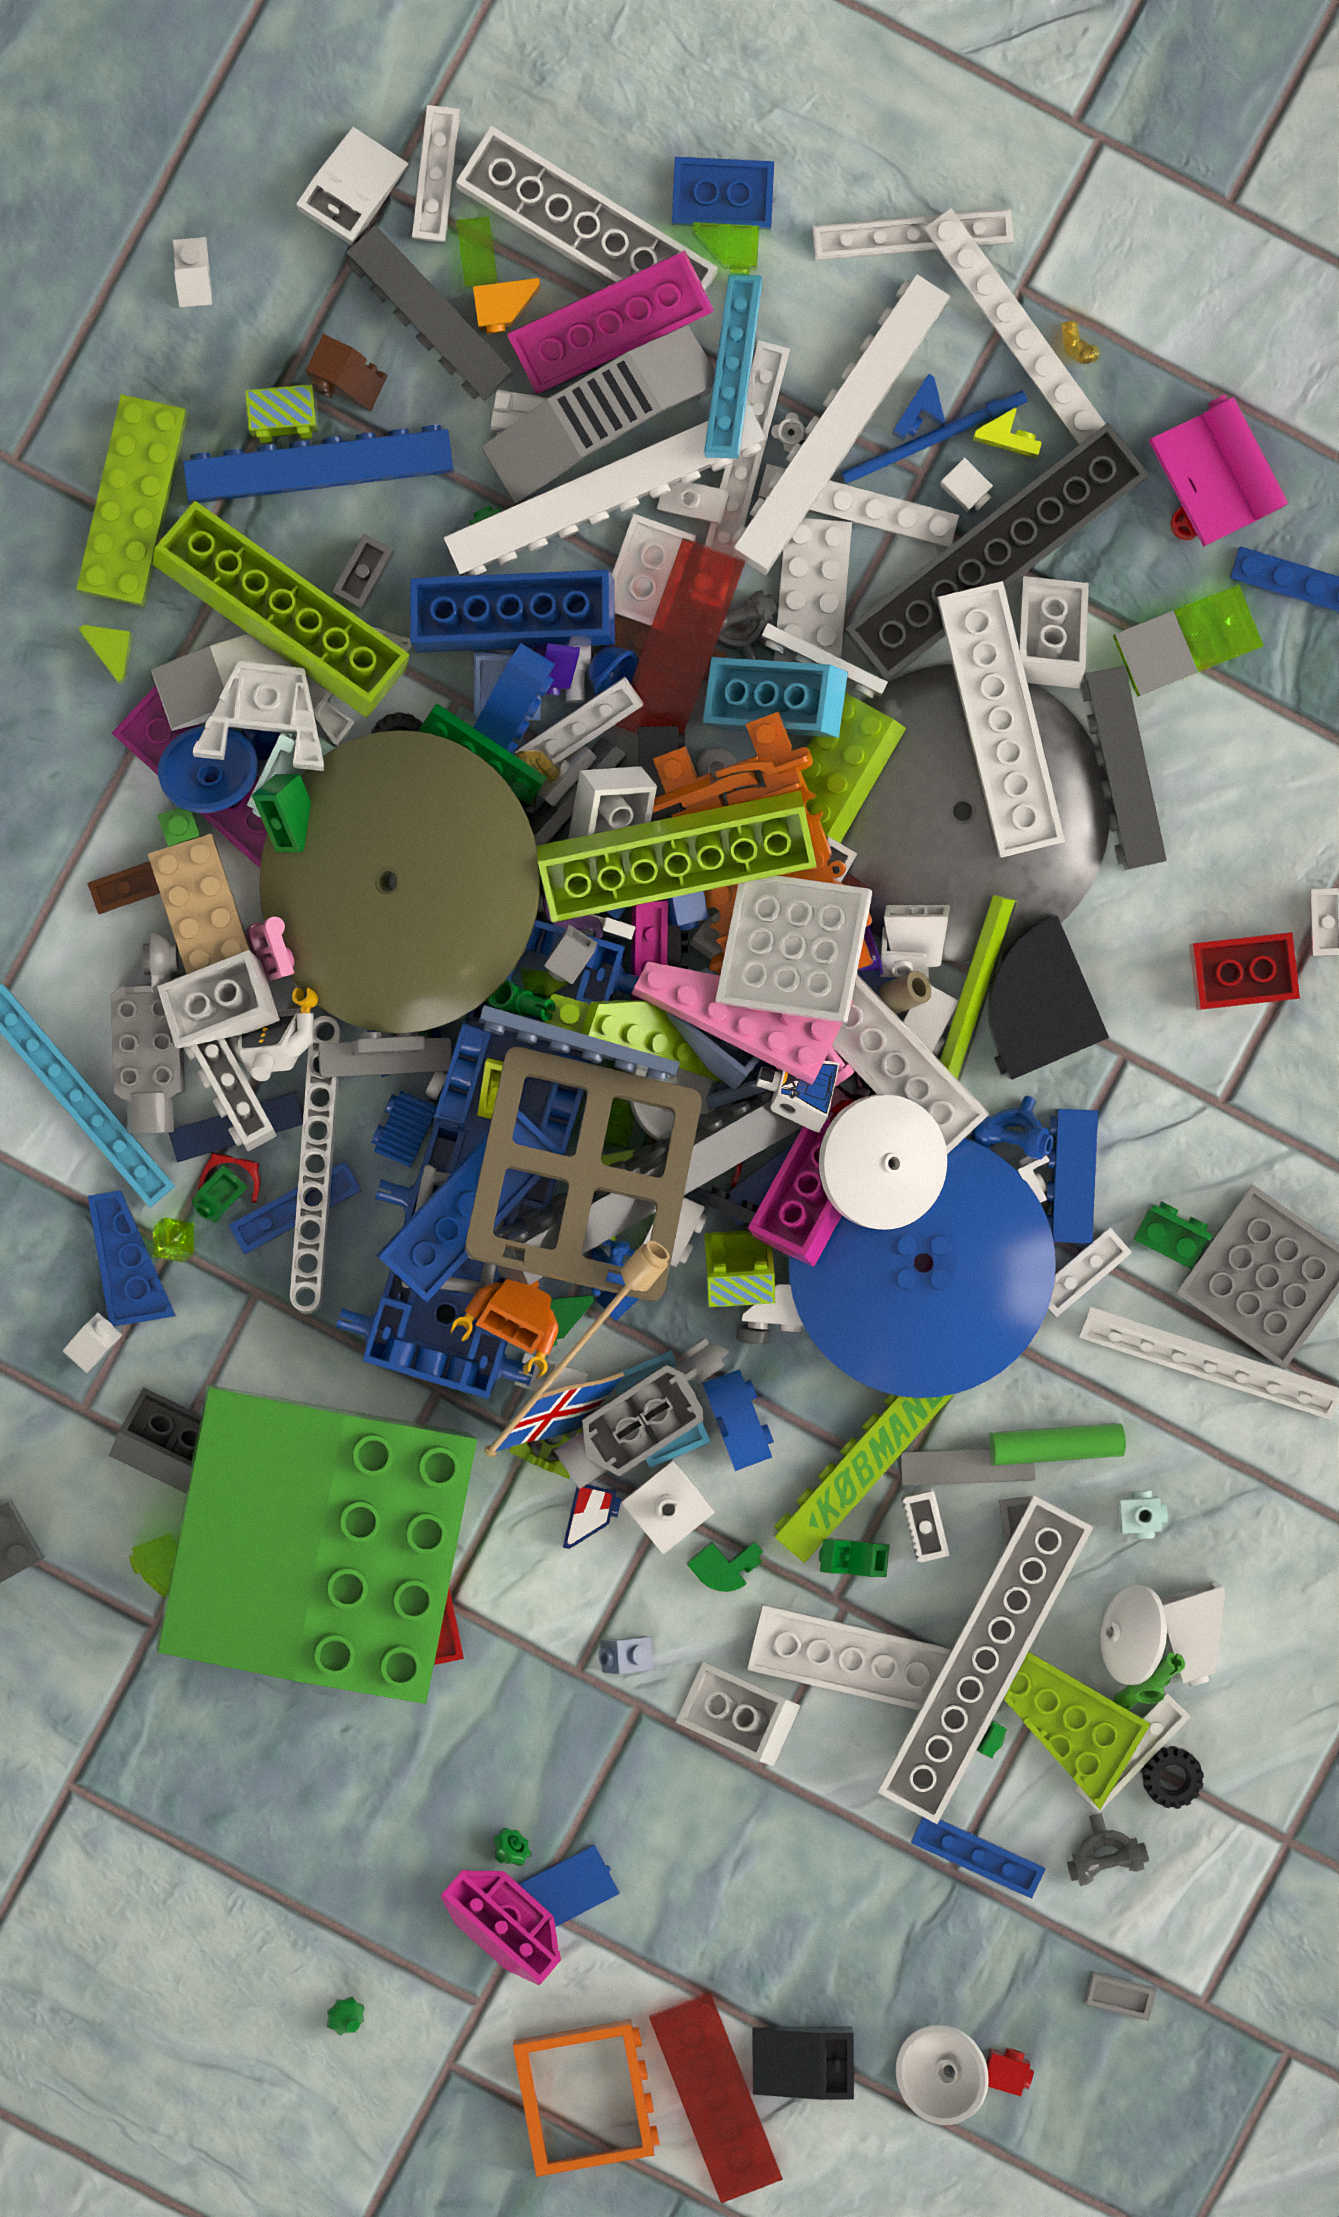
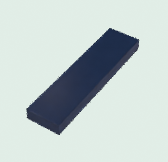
[168,1092,303,1163]

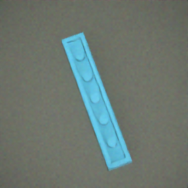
[704,274,763,459]

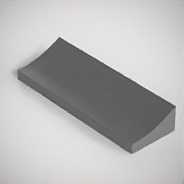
[528,737,626,846]

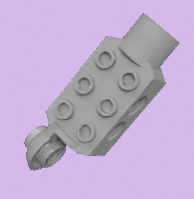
[110,931,185,1134]
[554,1338,730,1489]

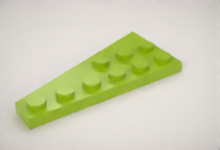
[581,999,723,1082]
[1003,1651,1151,1810]

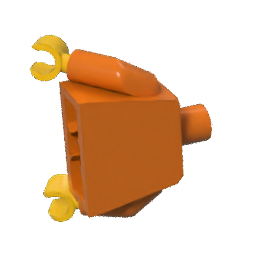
[450,1279,559,1379]

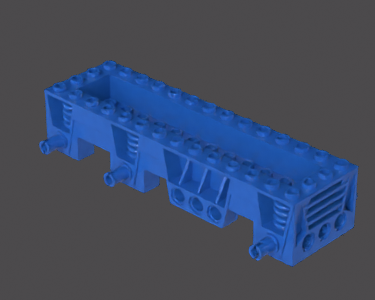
[336,920,640,1399]

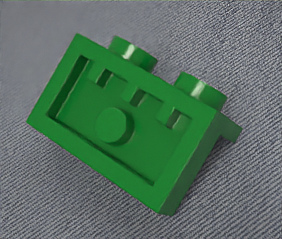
[1133,1201,1212,1269]

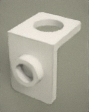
[880,927,927,978]

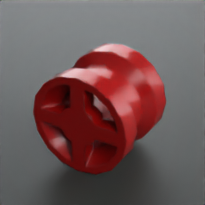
[1170,507,1197,540]

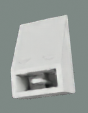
[296,127,409,246]

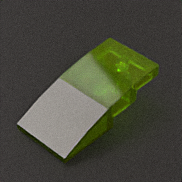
[1112,585,1264,697]

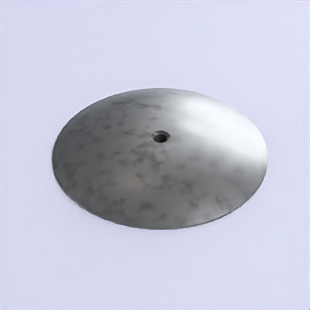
[826,664,1110,962]

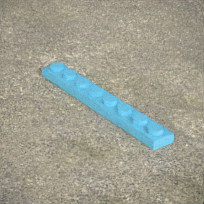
[0,984,176,1208]

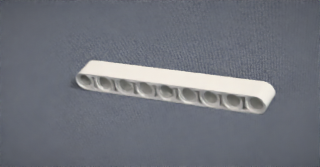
[290,1016,342,1314]

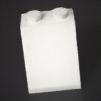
[1160,1581,1225,1686]

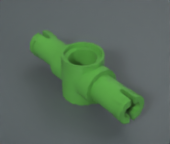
[1113,1652,1185,1710]

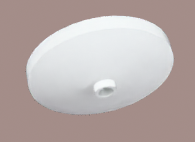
[819,1094,947,1230]

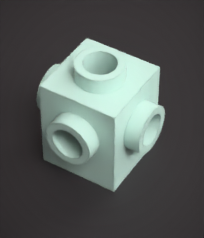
[1118,1491,1168,1539]

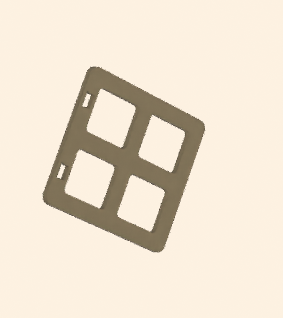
[465,1047,702,1301]

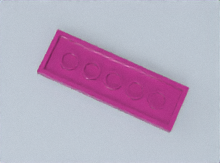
[507,250,714,394]

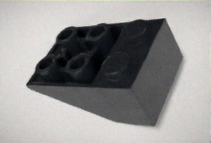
[752,2026,854,2100]

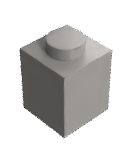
[544,924,597,984]

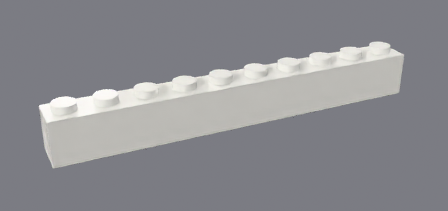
[731,274,950,576]
[444,402,766,576]

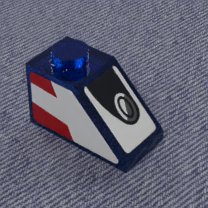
[563,1483,622,1549]

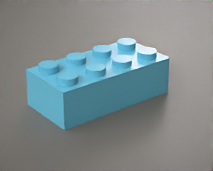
[703,657,848,738]

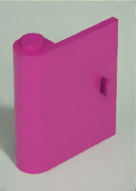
[1148,395,1289,547]

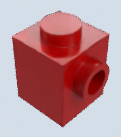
[986,2048,1034,2096]

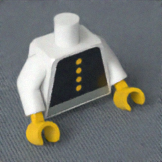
[227,987,318,1081]

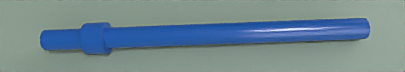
[841,390,1028,484]

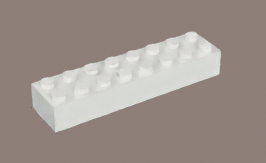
[456,126,718,328]

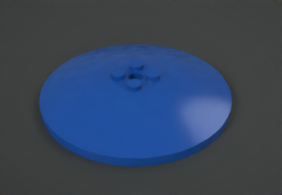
[788,1138,1056,1398]

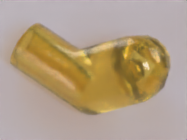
[1061,321,1100,364]
[515,751,561,782]

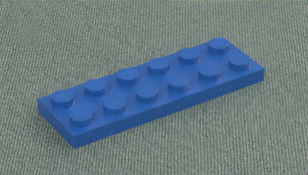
[376,1110,563,1302]

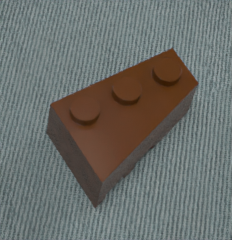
[306,334,388,411]

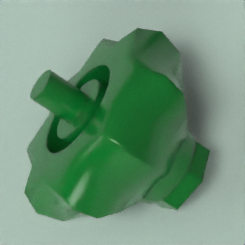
[494,1828,531,1866]
[327,1997,365,2036]

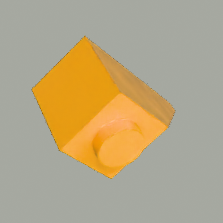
[473,278,540,335]

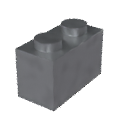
[332,534,394,611]

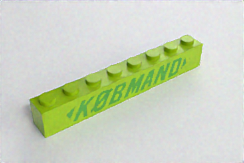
[773,1394,953,1564]

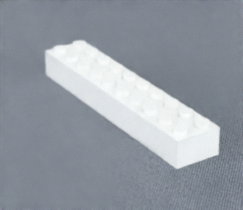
[878,1494,1094,1824]

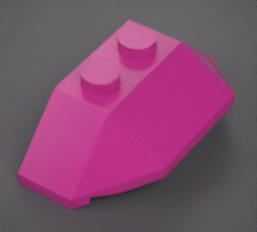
[440,1870,561,1985]

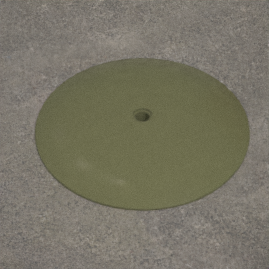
[260,731,540,1033]

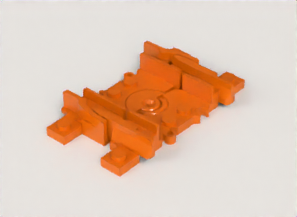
[652,711,873,975]

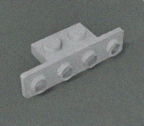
[318,1032,452,1077]

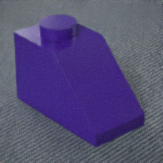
[535,644,580,696]

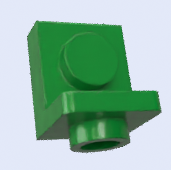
[191,1165,248,1224]

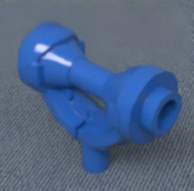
[972,1096,1053,1160]

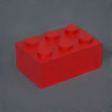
[1189,932,1300,1010]

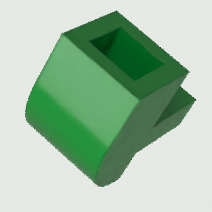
[819,1538,890,1577]
[687,1540,763,1592]

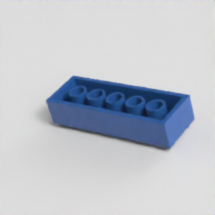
[410,570,615,653]

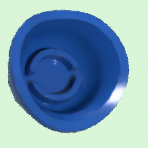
[588,646,641,695]

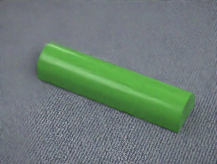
[989,1423,1126,1466]

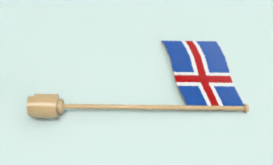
[484,1241,670,1457]

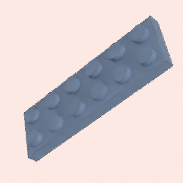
[479,1006,680,1082]

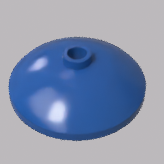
[158,726,258,813]

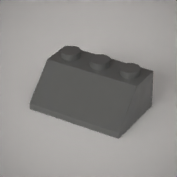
[109,1387,202,1493]

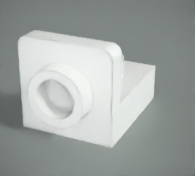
[1014,1155,1049,1203]

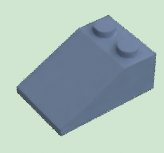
[666,967,760,1091]

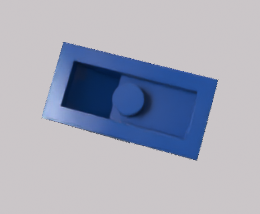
[892,374,945,441]

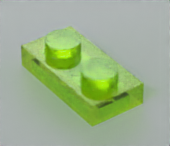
[456,216,498,288]

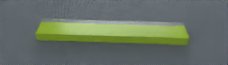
[940,895,1018,1082]

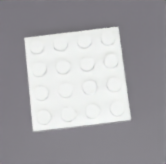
[715,876,873,1023]

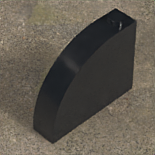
[988,914,1110,1080]

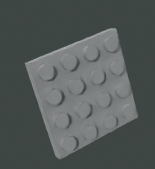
[1175,1184,1339,1370]

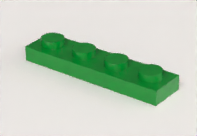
[418,703,547,805]

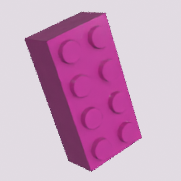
[747,1119,842,1267]

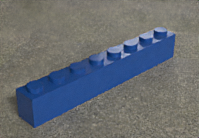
[183,425,454,504]

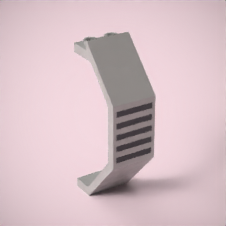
[482,325,715,506]

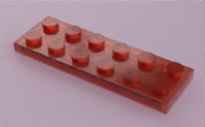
[616,538,746,734]
[649,1992,783,2204]

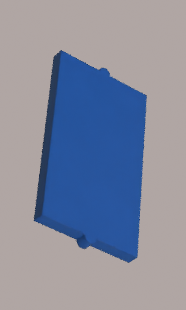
[519,1844,620,1927]

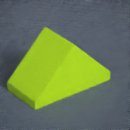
[78,625,133,684]

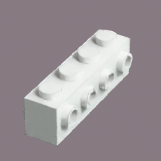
[183,1038,277,1152]

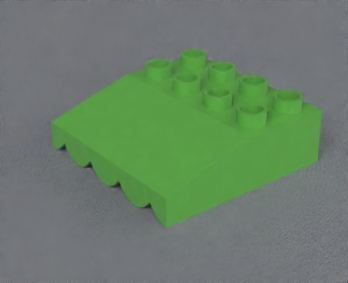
[156,1385,477,1704]

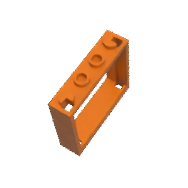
[513,2019,660,2177]

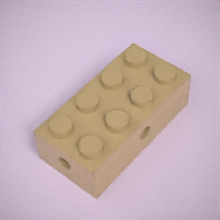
[148,834,252,974]

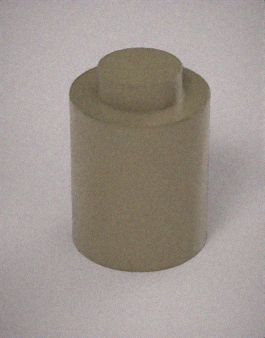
[879,971,931,1014]

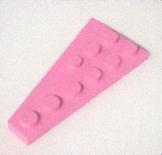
[631,962,854,1085]

